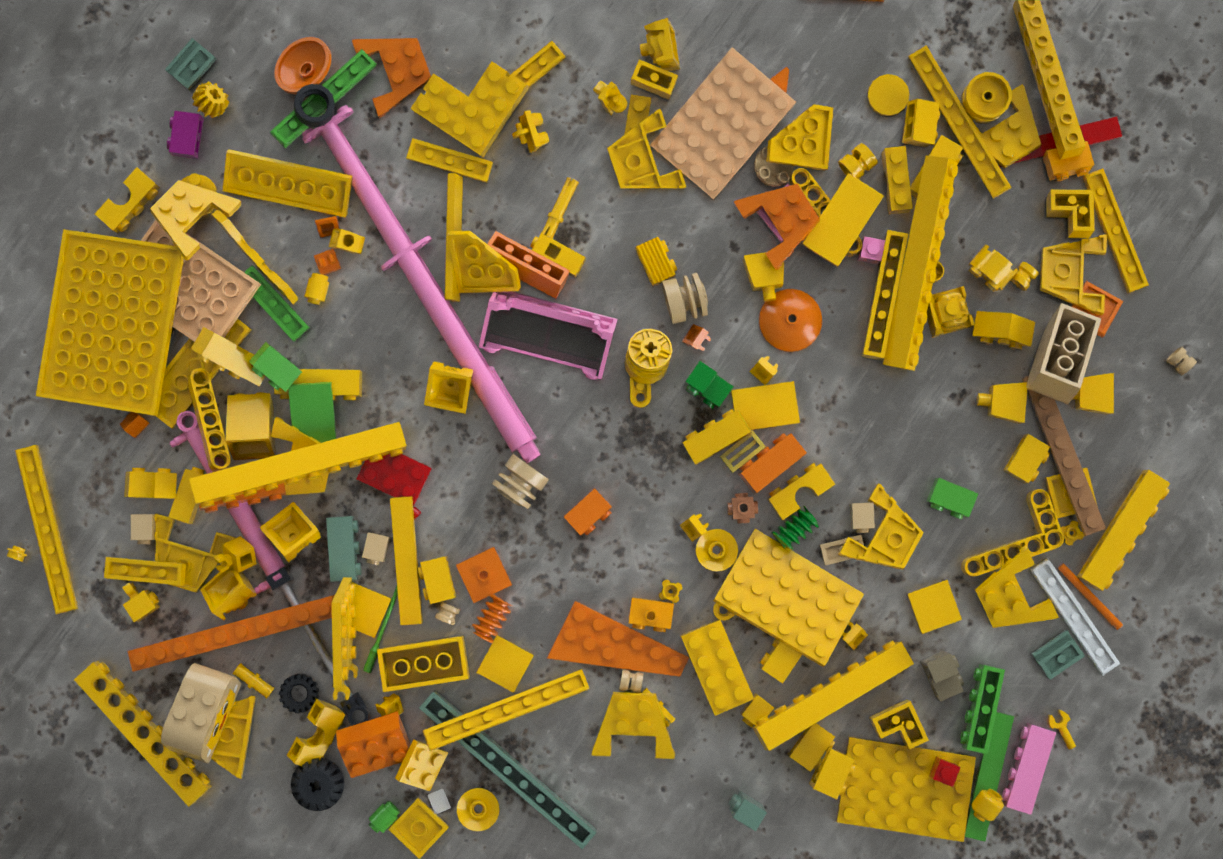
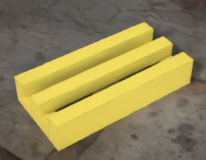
[720,430,766,473]

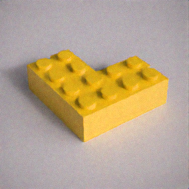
[410,61,529,158]

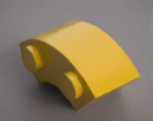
[124,468,177,499]

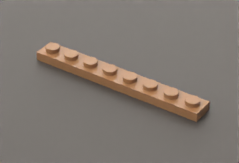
[1022,376,1106,537]

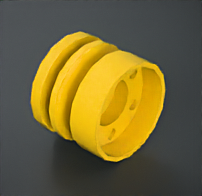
[624,328,673,384]

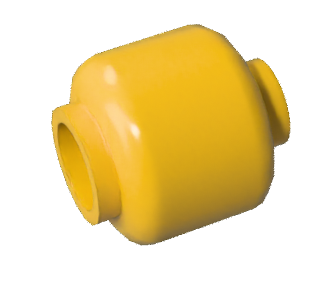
[971,789,1004,822]

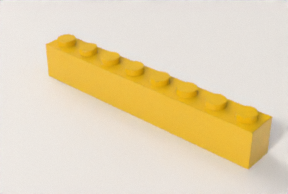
[753,640,914,751]

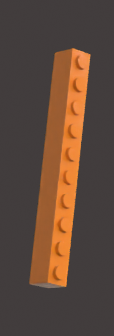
[127,595,335,672]

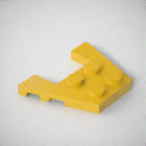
[969,84,1041,168]
[607,109,686,188]
[150,180,241,261]
[1040,234,1107,315]
[271,417,329,495]
[838,483,924,570]
[154,513,236,593]
[975,546,1059,628]
[592,692,675,759]

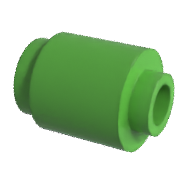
[368,801,400,833]

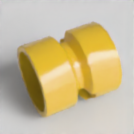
[838,143,878,179]

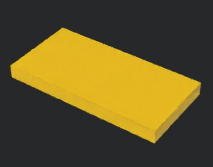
[802,173,884,267]

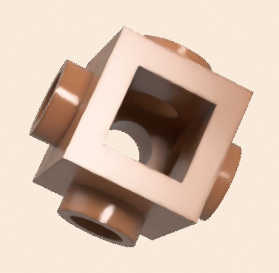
[727,493,758,523]

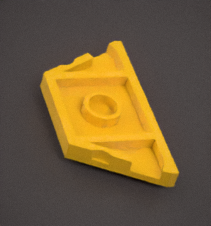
[211,696,256,779]

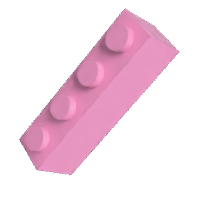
[1002,723,1056,815]

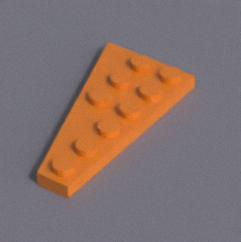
[547,601,689,677]

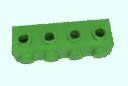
[960,664,1005,754]

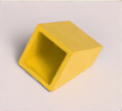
[226,392,276,460]

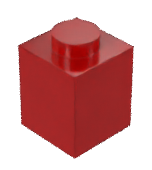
[929,756,961,787]

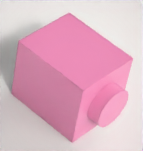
[857,236,885,265]

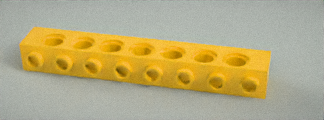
[1013,0,1086,160]
[74,661,212,807]

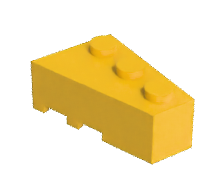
[191,327,266,387]

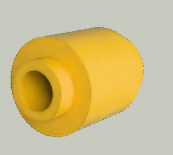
[304,273,329,305]

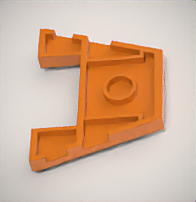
[352,38,431,118]
[734,184,820,271]

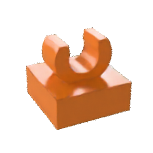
[314,248,342,275]
[682,324,711,351]

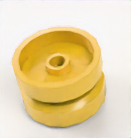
[961,72,1012,124]

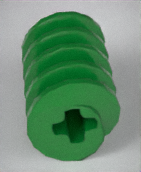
[771,506,819,550]

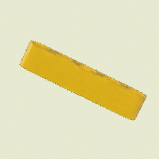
[790,168,862,257]
[188,368,230,472]

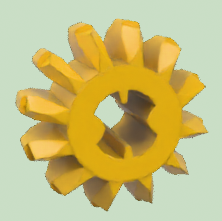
[192,81,229,119]

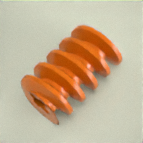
[472,594,512,643]

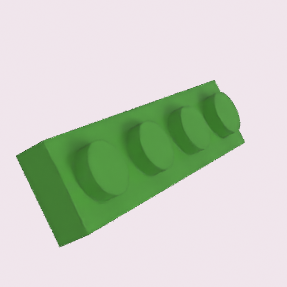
[244,265,310,342]

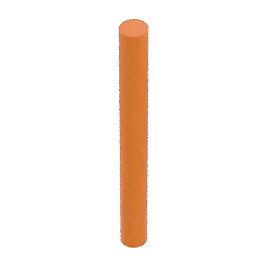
[1057,563,1123,630]

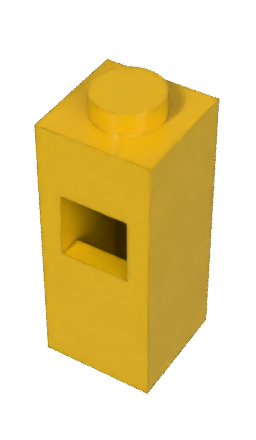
[530,233,586,278]
[168,466,205,524]

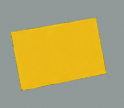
[731,381,800,430]

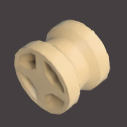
[435,601,461,625]

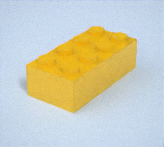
[680,619,754,716]
[377,635,470,692]

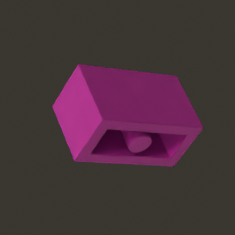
[166,111,204,159]

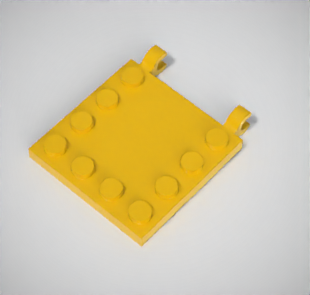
[332,577,358,700]

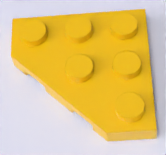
[766,104,833,171]
[448,231,521,293]

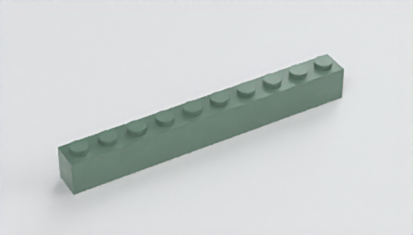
[419,690,597,849]

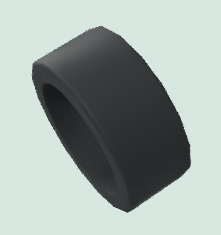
[294,84,335,127]

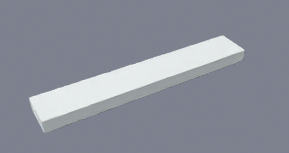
[1029,558,1120,676]

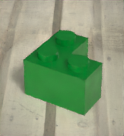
[684,361,734,409]

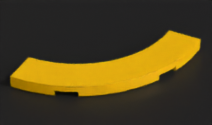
[211,210,298,304]

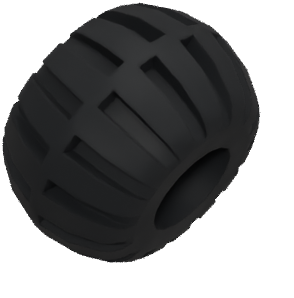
[291,758,345,811]

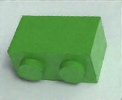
[249,342,302,392]
[926,478,978,520]

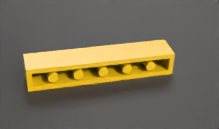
[861,230,908,361]
[1077,469,1170,591]

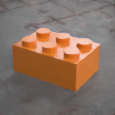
[738,433,807,494]
[336,711,411,778]

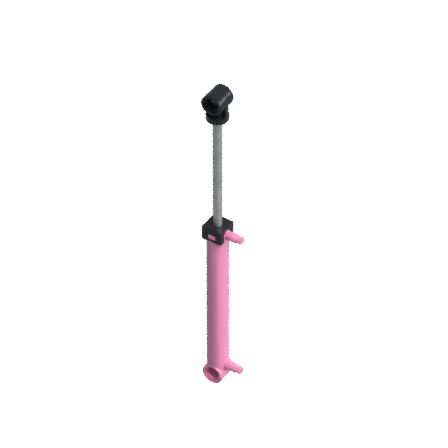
[169,411,371,726]

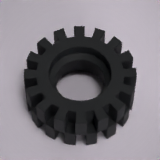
[279,674,319,714]

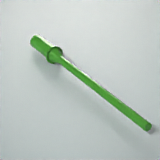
[363,586,398,673]

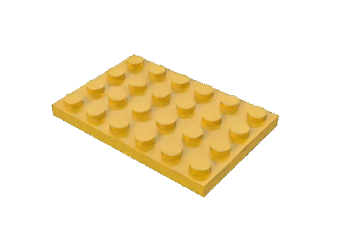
[713,529,864,667]
[836,737,976,842]

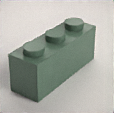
[326,516,362,582]
[728,791,767,831]

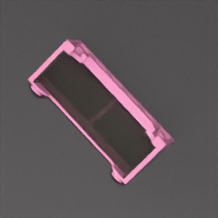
[479,291,618,380]

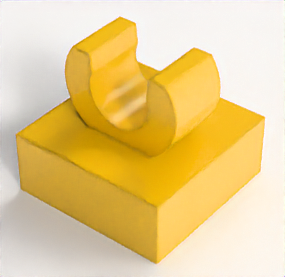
[749,356,778,385]
[679,514,709,542]
[842,622,868,650]
[375,693,404,716]

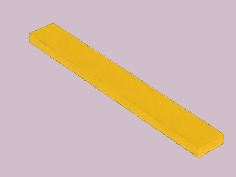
[908,45,1012,199]
[15,445,78,614]
[422,669,590,751]

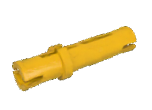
[540,177,579,239]

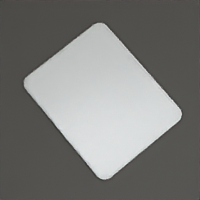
[428,789,451,814]

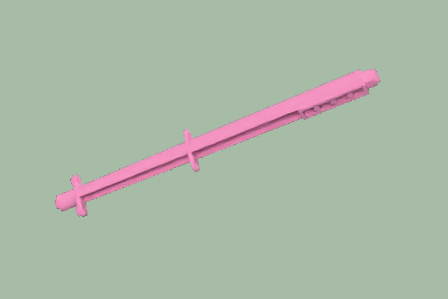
[302,105,541,463]

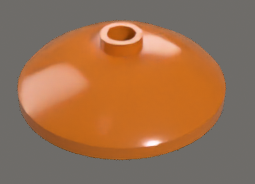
[274,37,331,94]
[759,289,822,352]

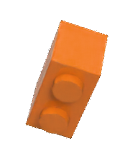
[564,488,612,536]

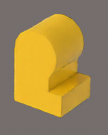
[328,229,365,254]

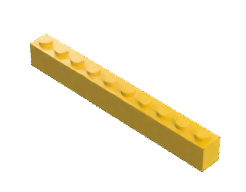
[883,155,958,371]
[189,422,407,508]

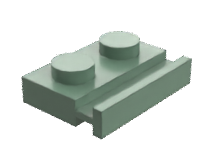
[165,38,217,91]
[1031,630,1085,680]

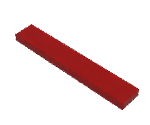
[999,116,1122,167]

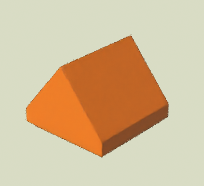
[315,216,340,238]
[120,412,150,438]

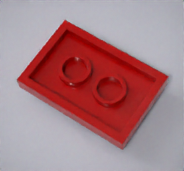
[356,454,432,506]

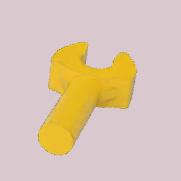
[1048,709,1076,750]

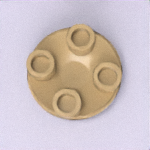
[754,146,794,187]

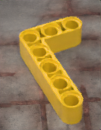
[961,489,1064,576]

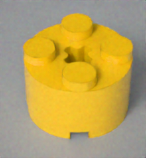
[968,244,1018,292]

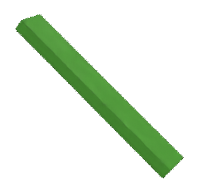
[270,49,377,149]
[964,712,1014,842]

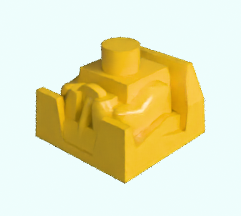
[640,18,680,71]
[927,286,975,338]
[424,361,473,414]
[260,502,321,563]
[200,566,257,621]

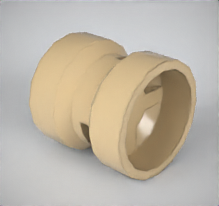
[1166,346,1197,376]
[619,670,644,693]

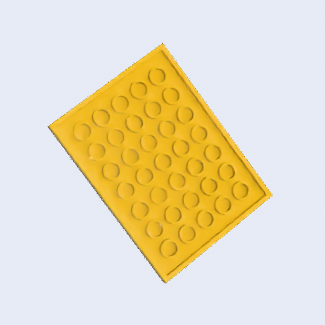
[36,229,184,416]

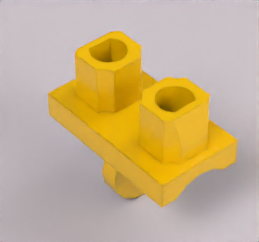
[593,80,627,115]
[512,110,549,153]

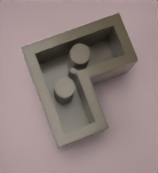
[920,651,964,702]

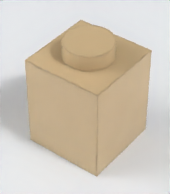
[850,503,875,533]
[131,514,155,544]
[362,532,391,565]

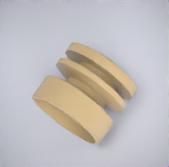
[662,273,708,324]
[492,454,549,509]

